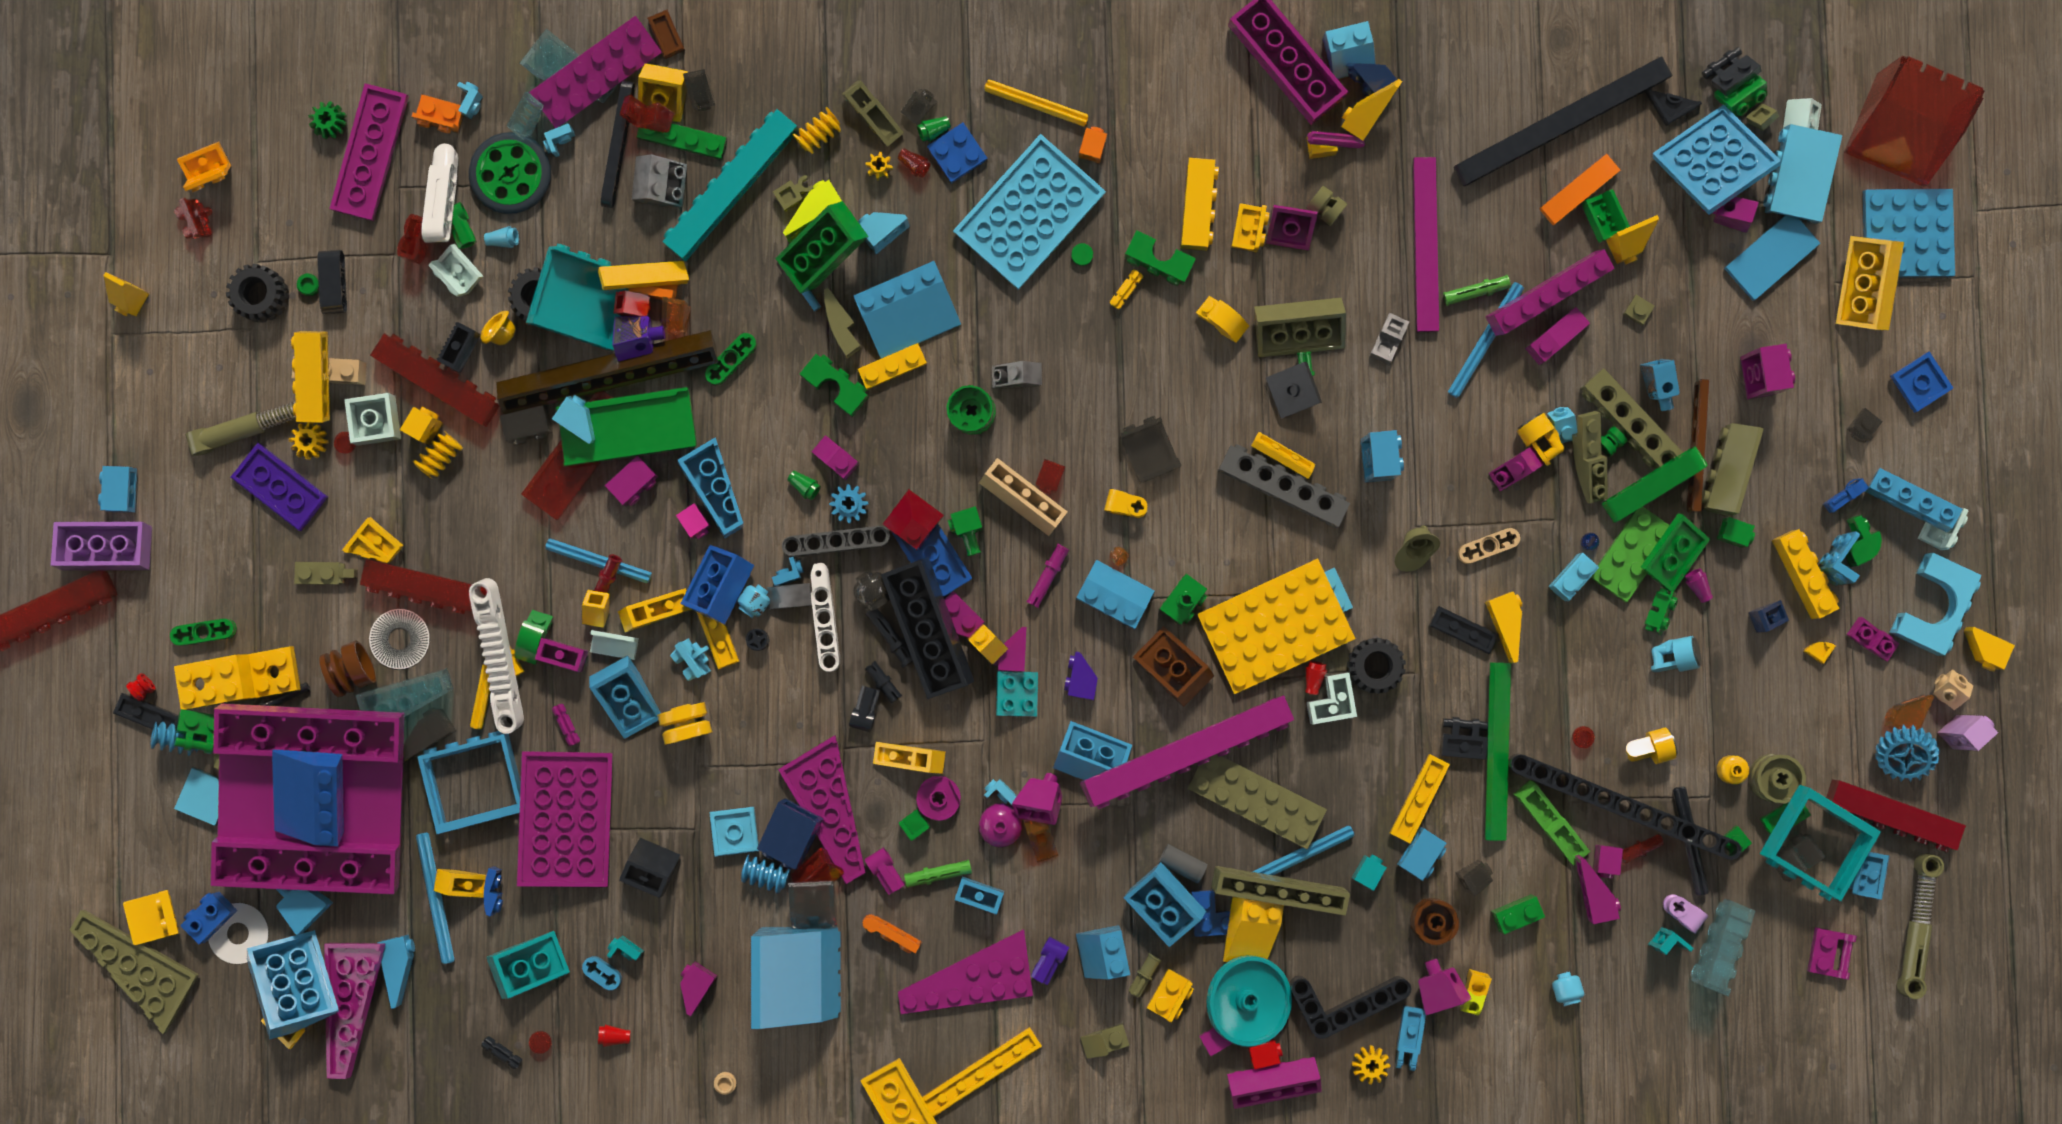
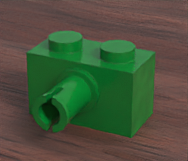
[948,506,983,557]
[1159,574,1207,625]

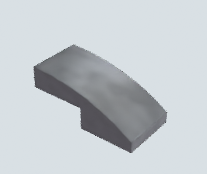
[1369,313,1409,365]
[767,583,812,609]

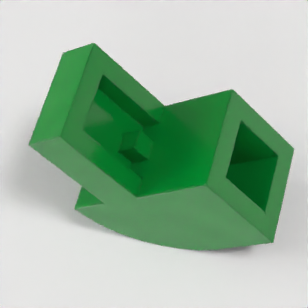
[1845,515,1882,567]
[515,610,553,665]

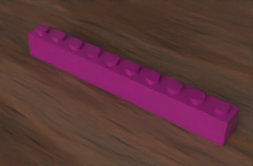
[1080,695,1294,809]

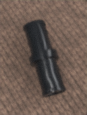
[865,661,903,704]

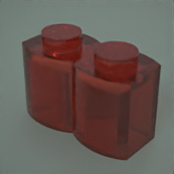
[397,214,427,265]

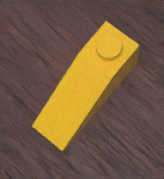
[1341,79,1402,141]
[103,272,149,317]
[618,588,692,632]
[1485,591,1522,663]
[873,742,946,774]

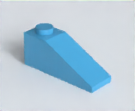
[378,935,415,1009]

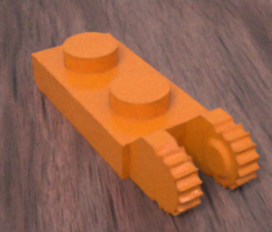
[862,914,921,954]

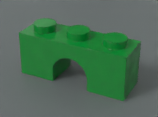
[1124,230,1196,286]
[800,354,869,417]

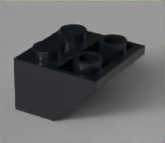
[619,838,681,898]

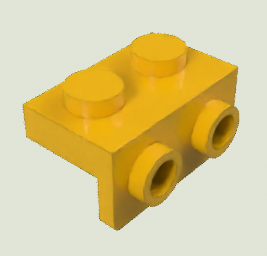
[1231,203,1270,252]

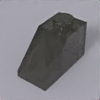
[683,69,716,111]
[1455,860,1493,896]

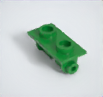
[1644,588,1678,636]

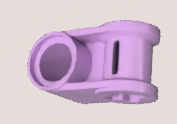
[1663,894,1708,934]

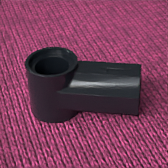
[849,685,880,733]

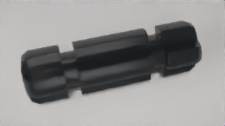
[481,1036,522,1069]

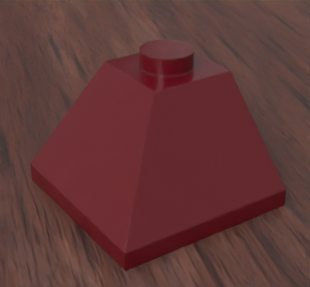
[883,489,944,550]

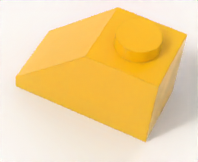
[968,624,1008,664]
[1964,627,2015,672]
[433,869,486,898]

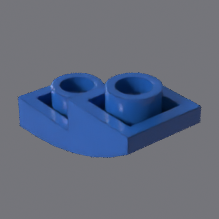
[484,866,503,916]

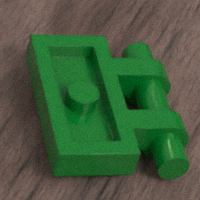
[174,709,214,754]

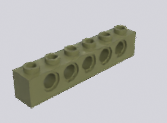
[1580,368,1683,469]

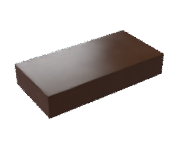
[647,10,685,59]

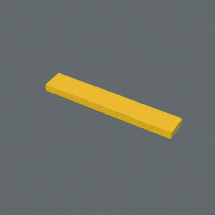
[922,1027,1042,1117]

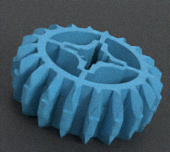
[1875,724,1939,782]

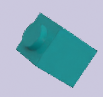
[1352,854,1387,891]

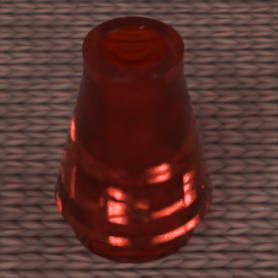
[897,148,931,178]

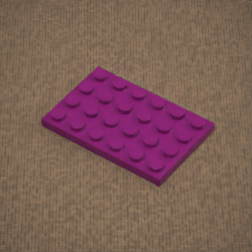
[517,751,612,887]

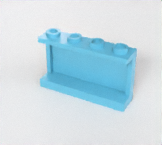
[1763,124,1842,224]

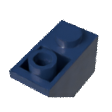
[1345,63,1397,97]

